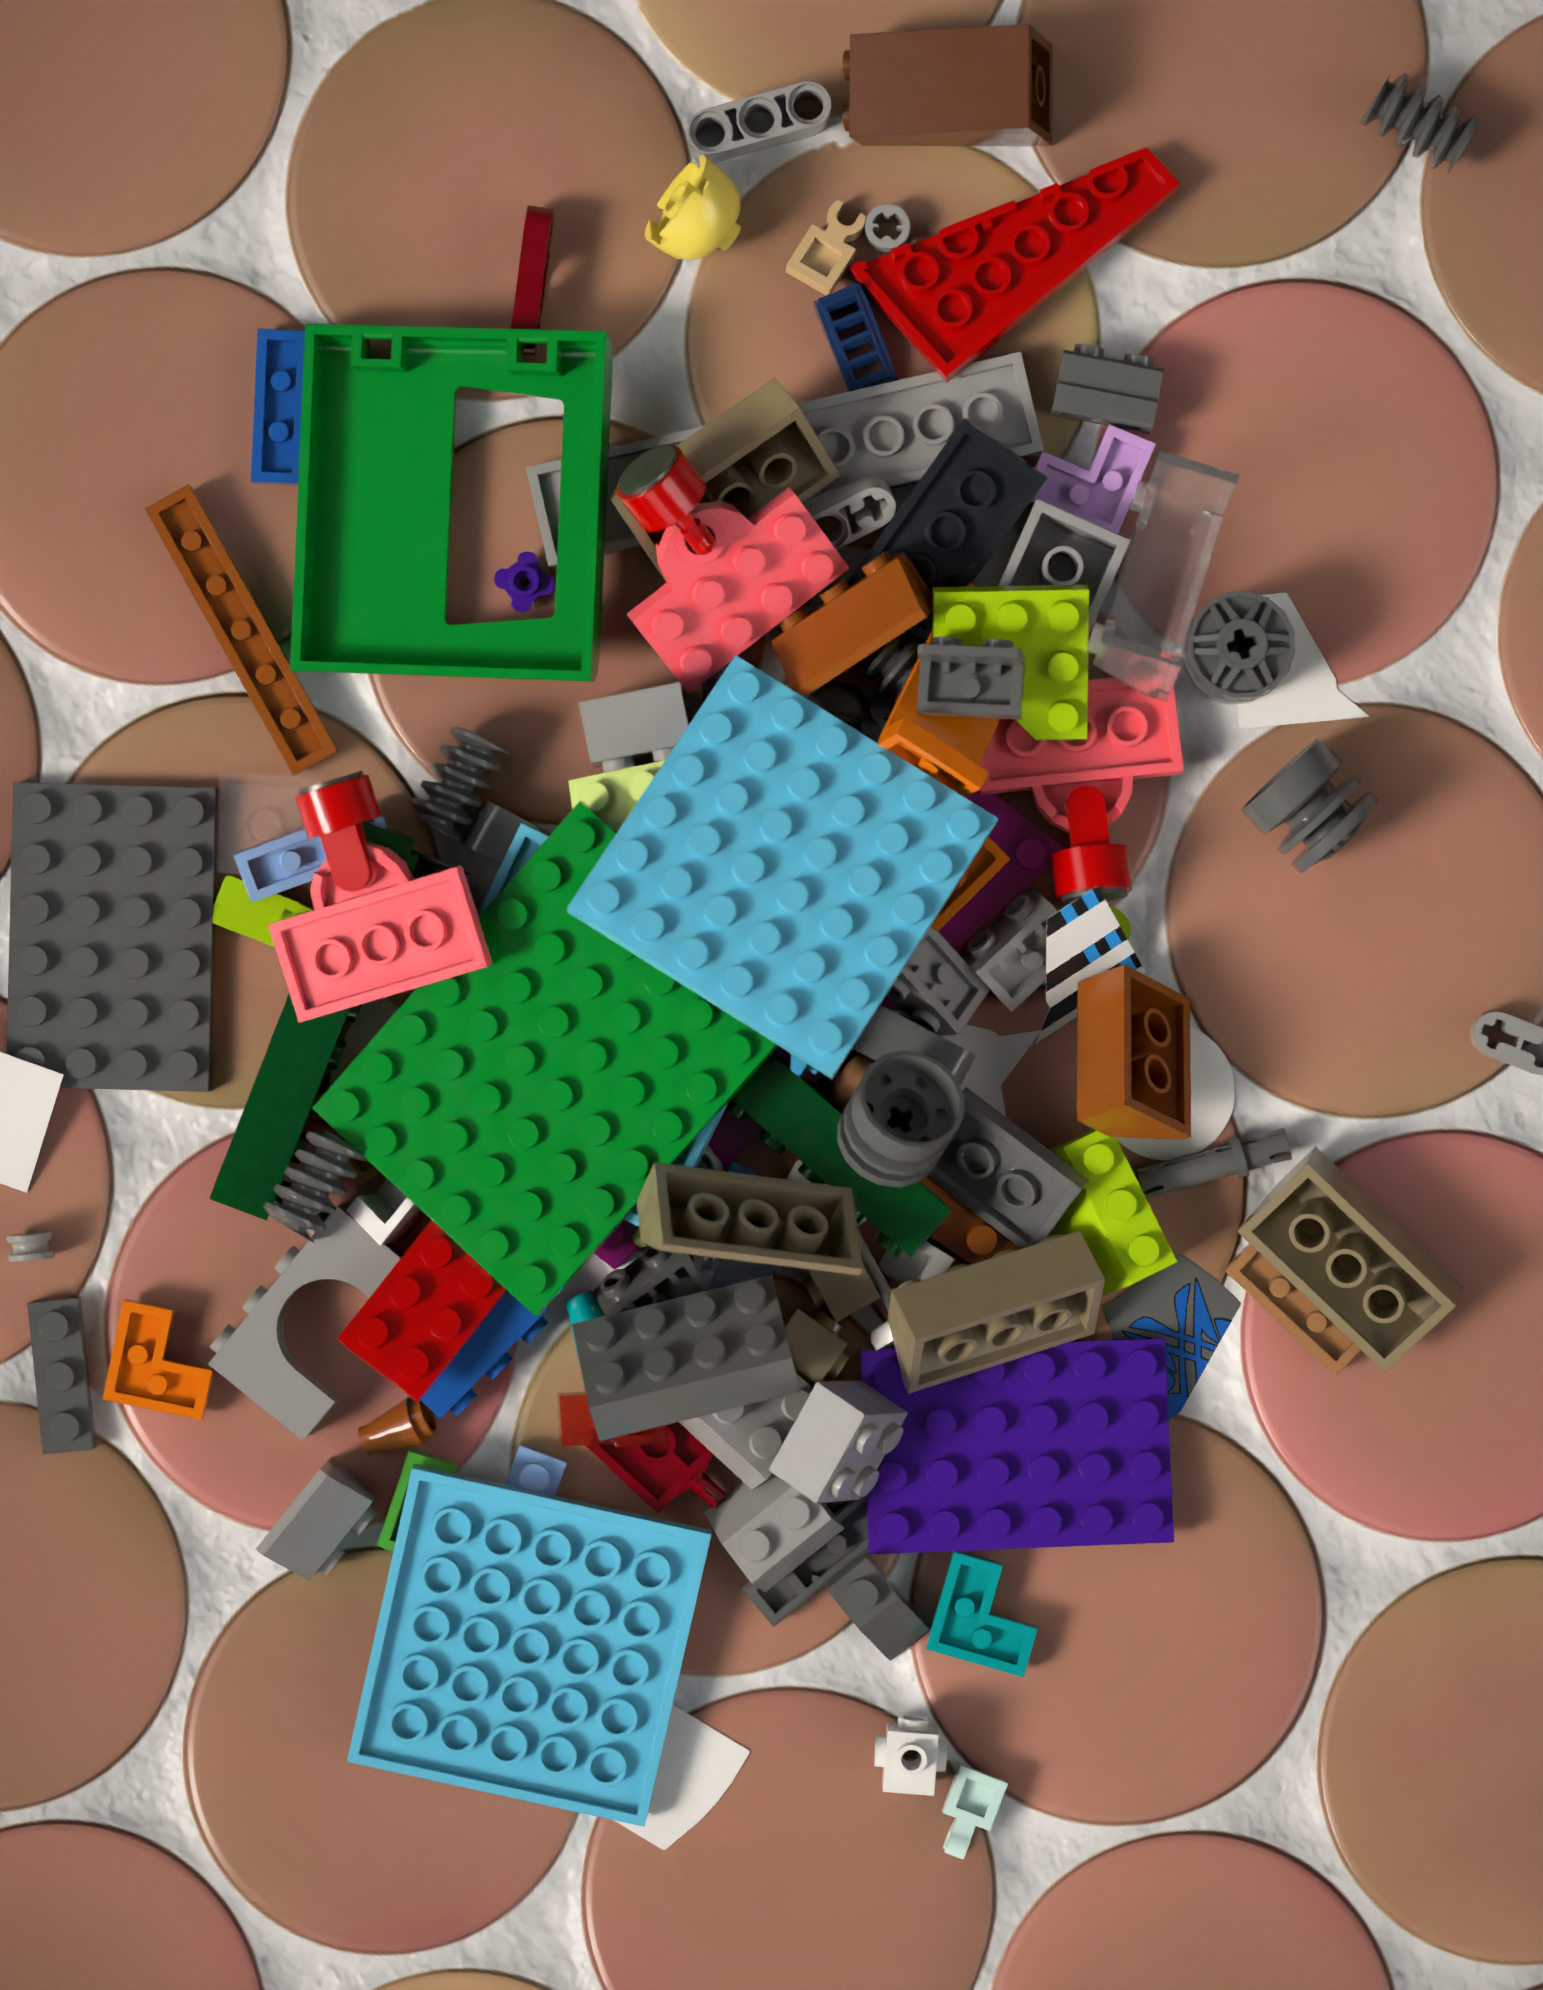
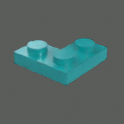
[926,1551,1038,1677]

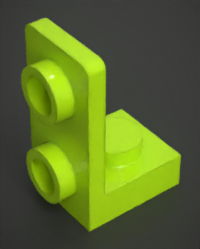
[212,875,314,947]

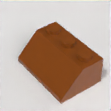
[772,550,933,697]
[1076,964,1191,1140]

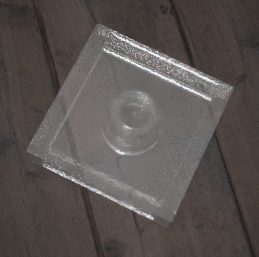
[214,771,322,875]

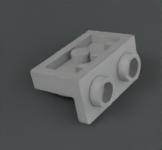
[960,888,1058,1012]
[886,925,990,1036]

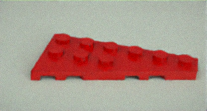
[848,147,1180,383]

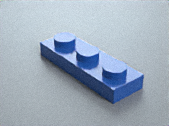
[251,329,305,485]

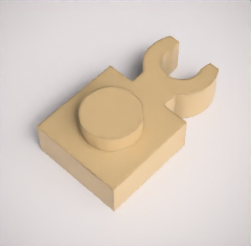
[785,200,866,295]

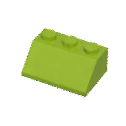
[1049,1129,1177,1296]

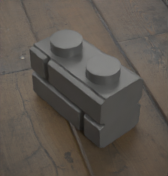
[1050,344,1164,434]

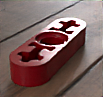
[511,205,554,355]

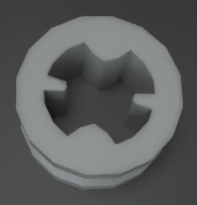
[864,203,910,253]
[6,1231,55,1262]

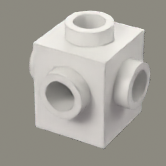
[874,1716,947,1796]

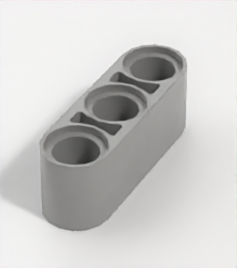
[687,81,831,163]

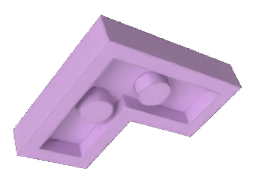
[1029,424,1156,534]

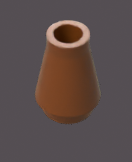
[358,1397,438,1455]

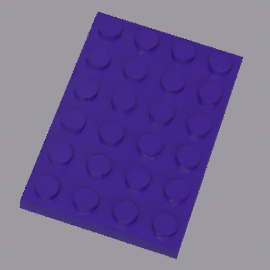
[860,1338,1174,1554]

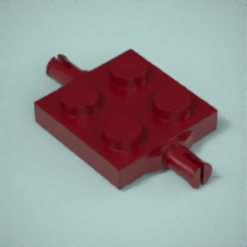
[584,1422,727,1514]

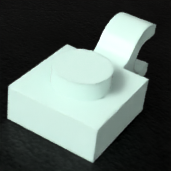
[942,1763,1008,1859]

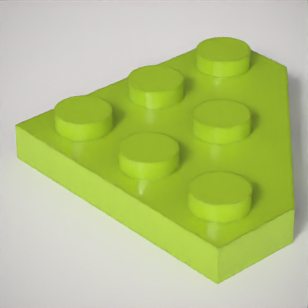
[933,585,1089,740]

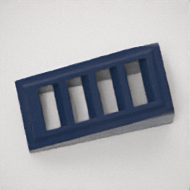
[813,282,899,392]

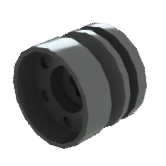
[1182,591,1295,705]
[1241,737,1379,873]
[837,1050,964,1188]

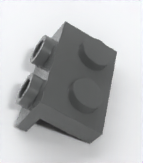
[917,637,1026,720]

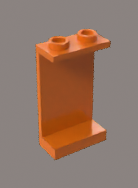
[877,584,1000,797]

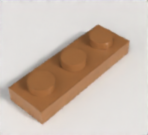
[1224,1243,1361,1376]

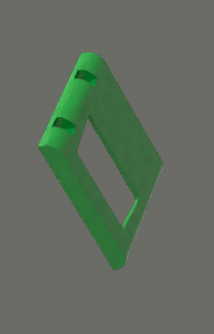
[290,324,613,682]

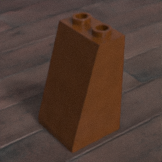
[842,24,1052,147]

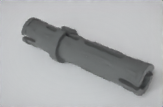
[1136,1128,1292,1199]

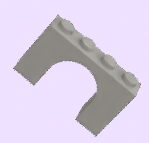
[208,1203,404,1441]

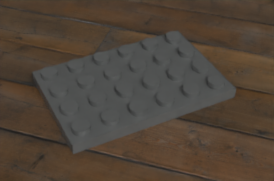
[6,783,218,1092]

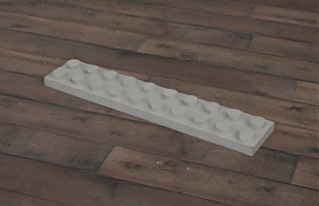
[525,352,1044,568]

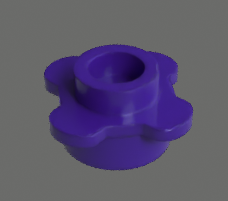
[494,551,555,612]

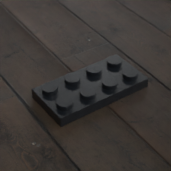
[847,417,1048,643]

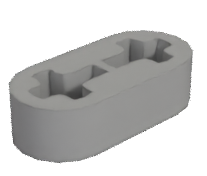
[1470,1011,1543,1075]

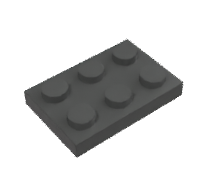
[926,1087,1089,1249]

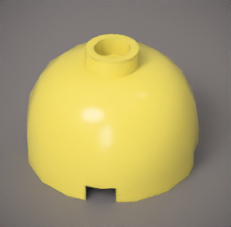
[644,155,741,261]

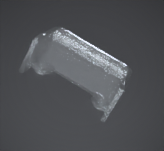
[1086,451,1240,702]

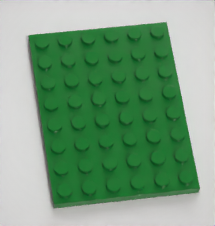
[312,801,779,1316]

